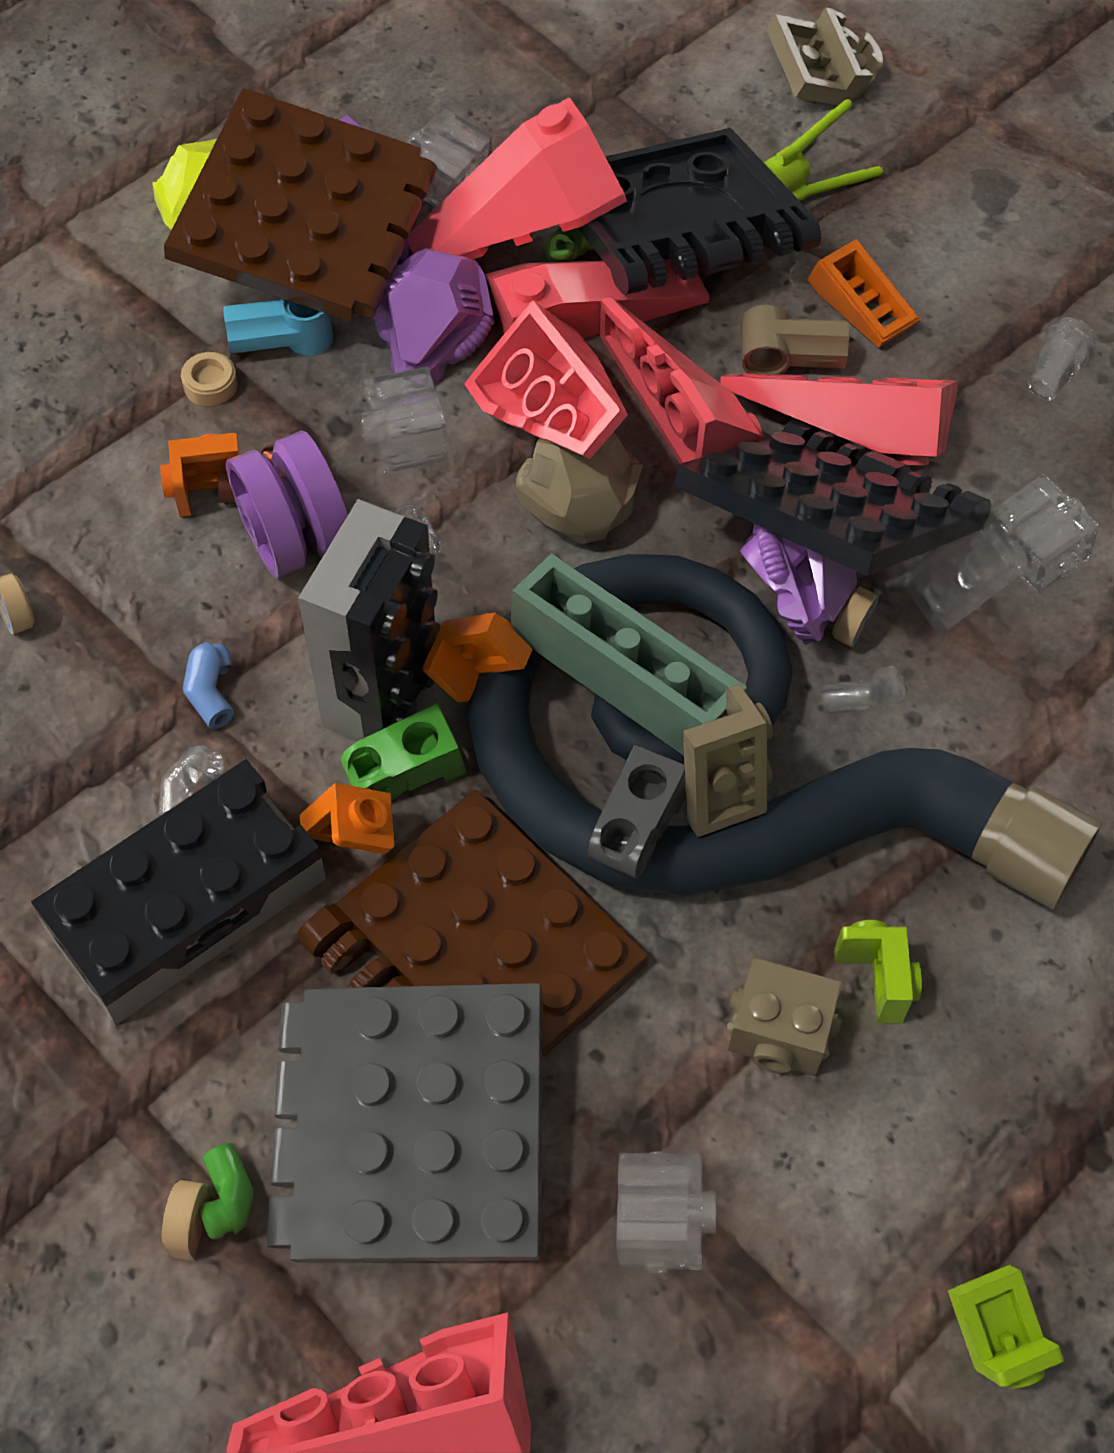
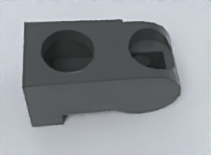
[588,744,686,878]

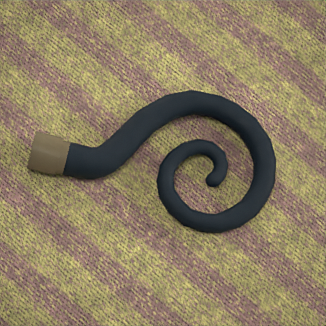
[466,554,1103,910]

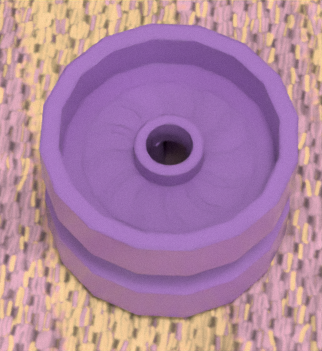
[226,430,348,579]

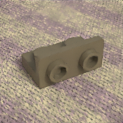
[683,684,773,837]

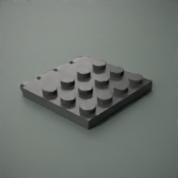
[267,983,543,1263]

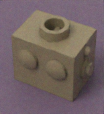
[727,957,842,1076]

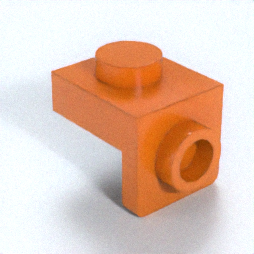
[160,433,241,517]
[423,612,533,702]
[300,782,394,854]

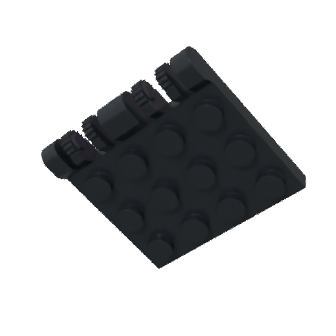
[578,128,821,295]
[674,419,991,576]

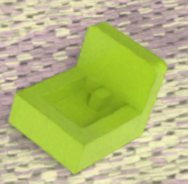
[834,920,922,1023]
[948,1265,1064,1388]

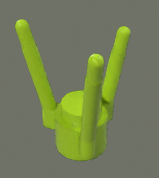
[764,99,883,201]

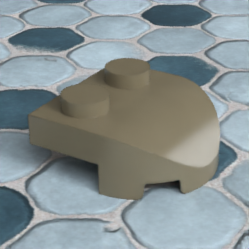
[766,7,883,105]

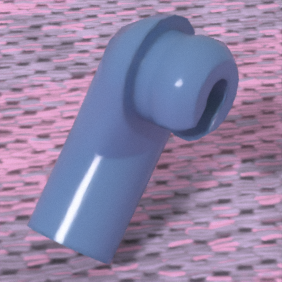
[182,642,234,729]

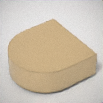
[162,1180,211,1261]

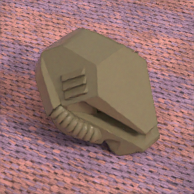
[515,432,644,544]

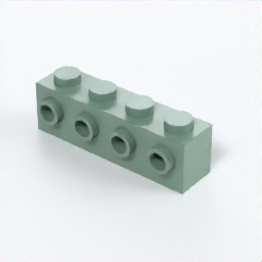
[511,553,747,756]

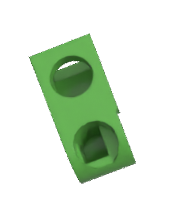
[341,703,467,801]

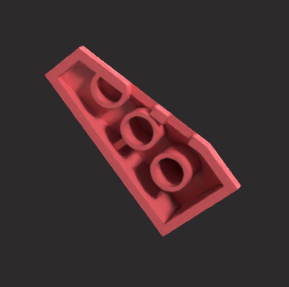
[408,97,627,259]
[485,259,710,339]
[599,297,763,464]
[464,300,628,459]
[720,373,958,465]
[225,1312,531,1453]

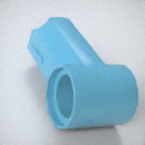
[223,298,334,356]

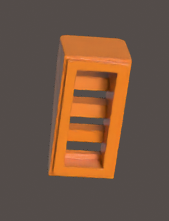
[807,239,921,348]

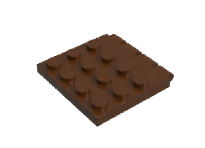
[164,88,437,321]

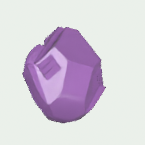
[373,248,495,384]
[740,524,857,645]

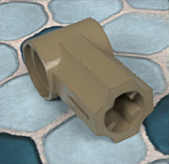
[741,305,850,374]

